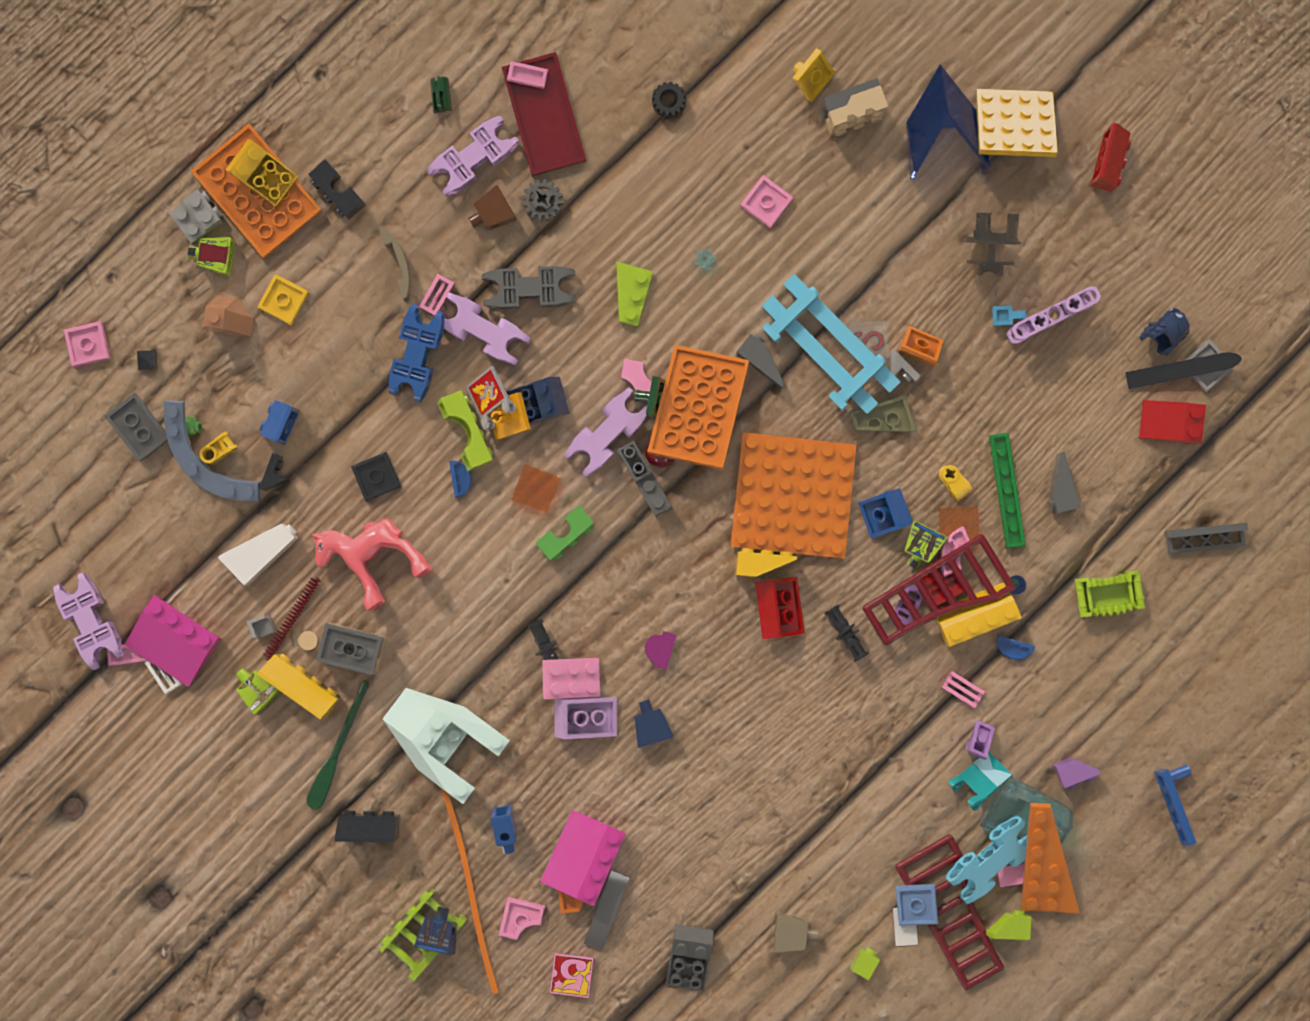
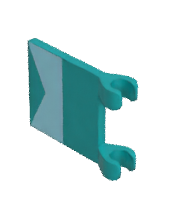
[948,752,1013,811]

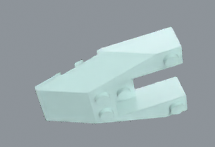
[383,688,510,804]

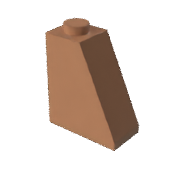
[203,295,254,337]

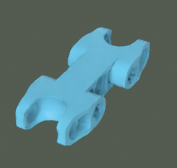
[946,815,1027,904]

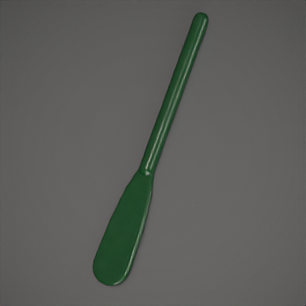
[306,680,369,809]

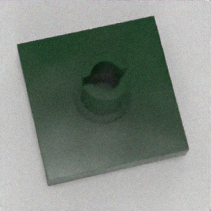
[635,376,665,419]

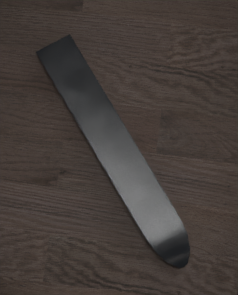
[1125,352,1242,389]

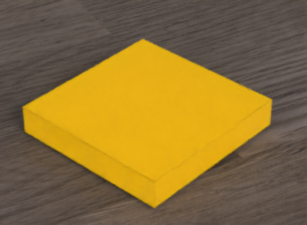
[257,274,310,326]

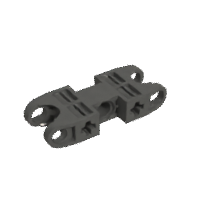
[482,266,577,310]

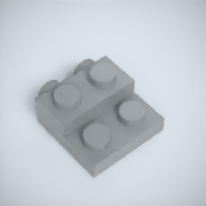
[169,189,223,244]

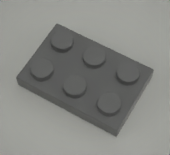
[104,393,168,462]

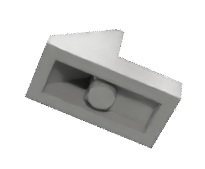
[889,349,921,383]

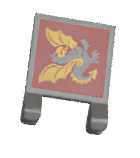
[466,366,517,430]

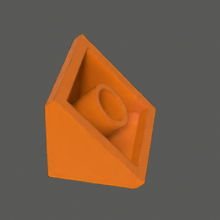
[897,326,944,368]

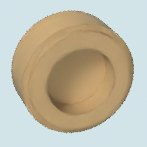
[298,631,319,650]

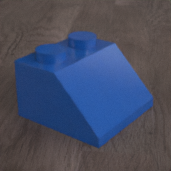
[260,400,300,445]
[858,488,913,538]

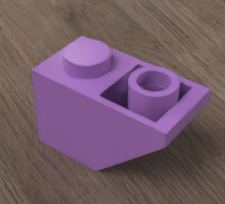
[1052,758,1101,790]

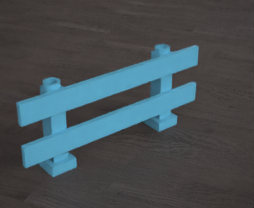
[761,274,901,414]

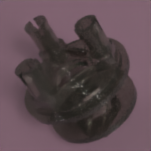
[963,213,1021,277]

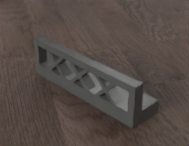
[1165,523,1248,554]

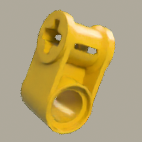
[200,432,239,465]
[939,465,973,502]

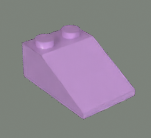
[555,697,617,739]

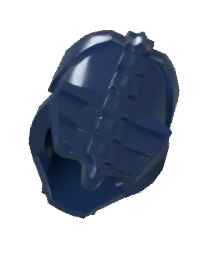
[1139,308,1190,355]

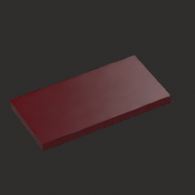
[502,52,587,177]

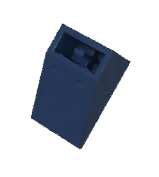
[506,377,569,425]

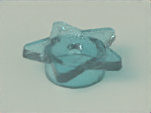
[694,247,718,272]

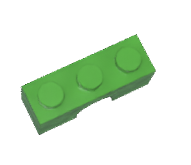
[536,506,595,561]

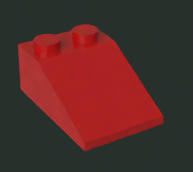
[1139,400,1206,445]

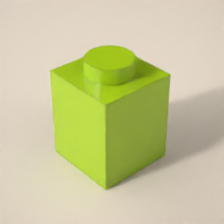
[850,947,880,980]

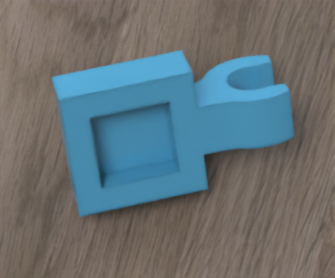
[992,305,1026,327]

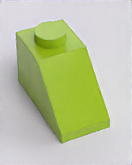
[986,910,1032,940]

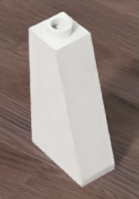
[218,524,298,586]

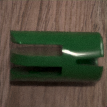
[430,76,452,114]

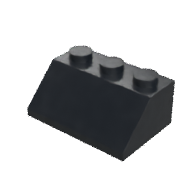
[335,810,400,842]

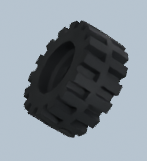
[652,82,686,119]

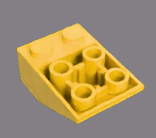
[226,139,298,206]
[735,548,797,577]

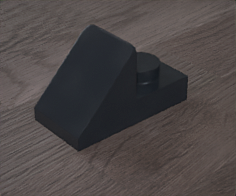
[259,453,290,491]

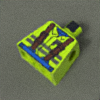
[905,521,948,569]

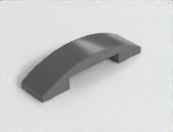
[584,870,629,951]

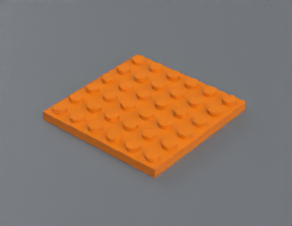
[730,432,856,559]

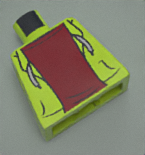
[188,237,235,277]

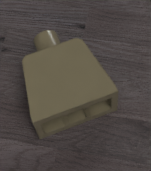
[773,912,818,953]

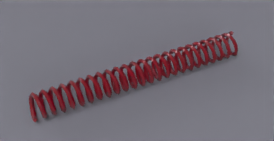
[263,578,321,661]

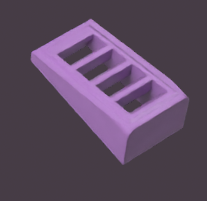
[894,585,923,625]

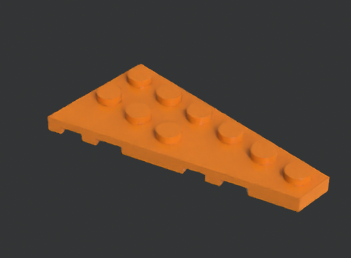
[1020,803,1080,913]

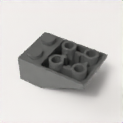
[666,924,714,991]

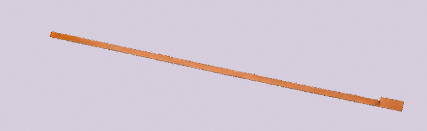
[439,786,499,995]

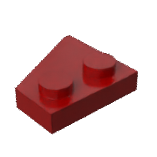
[921,573,965,606]

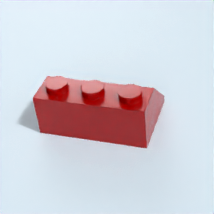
[1090,122,1132,192]
[755,577,805,639]

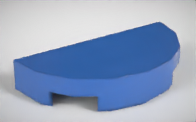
[449,461,472,499]
[997,635,1035,660]

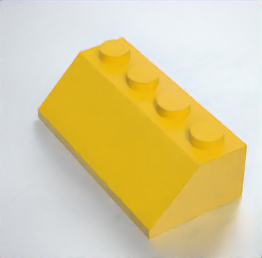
[936,582,1022,647]
[257,653,341,719]

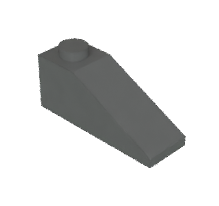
[736,334,784,389]
[1048,452,1080,514]

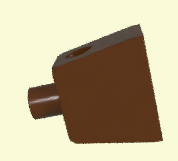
[468,185,517,230]

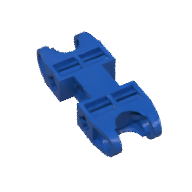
[389,304,445,403]

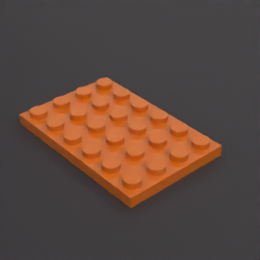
[191,123,322,259]
[647,345,749,470]

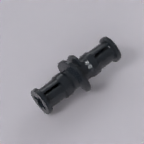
[824,604,869,662]
[527,619,559,660]

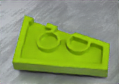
[616,261,653,327]

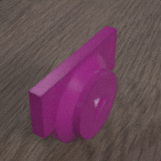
[645,631,676,670]

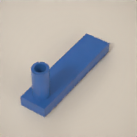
[1154,765,1196,846]

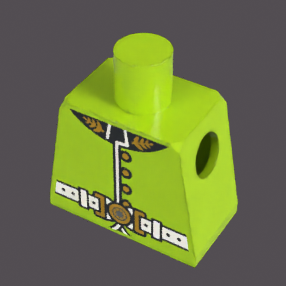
[235,668,280,715]

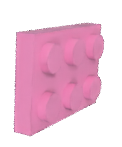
[542,658,600,699]

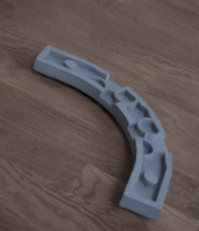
[164,400,261,502]

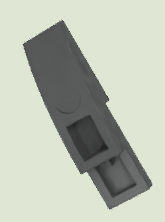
[617,441,672,517]

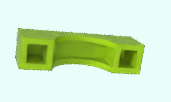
[437,390,493,472]

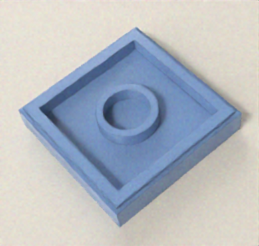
[896,884,938,926]

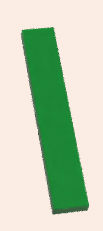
[988,433,1026,549]

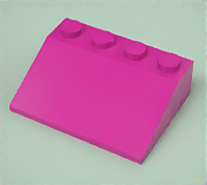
[125,595,222,687]
[540,810,626,906]

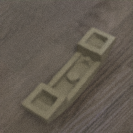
[379,226,411,302]

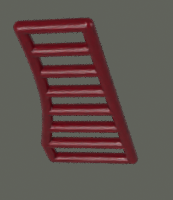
[862,534,1016,645]
[895,834,1004,990]

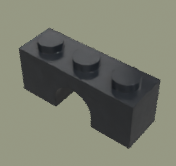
[308,159,366,220]

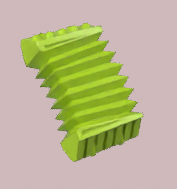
[1074,570,1145,617]

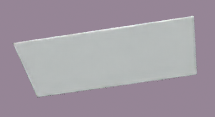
[893,908,918,946]

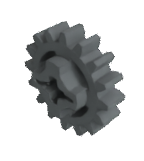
[522,179,563,222]

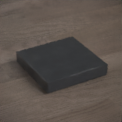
[351,452,401,502]

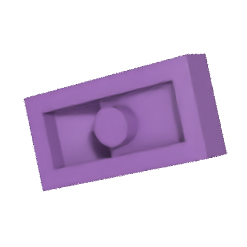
[965,720,995,760]

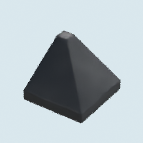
[137,350,157,370]

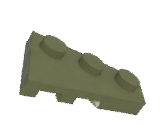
[850,395,916,432]

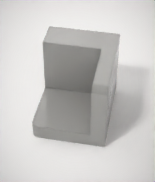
[246,614,276,639]

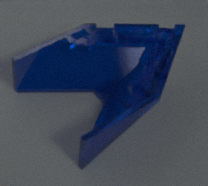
[906,64,991,179]

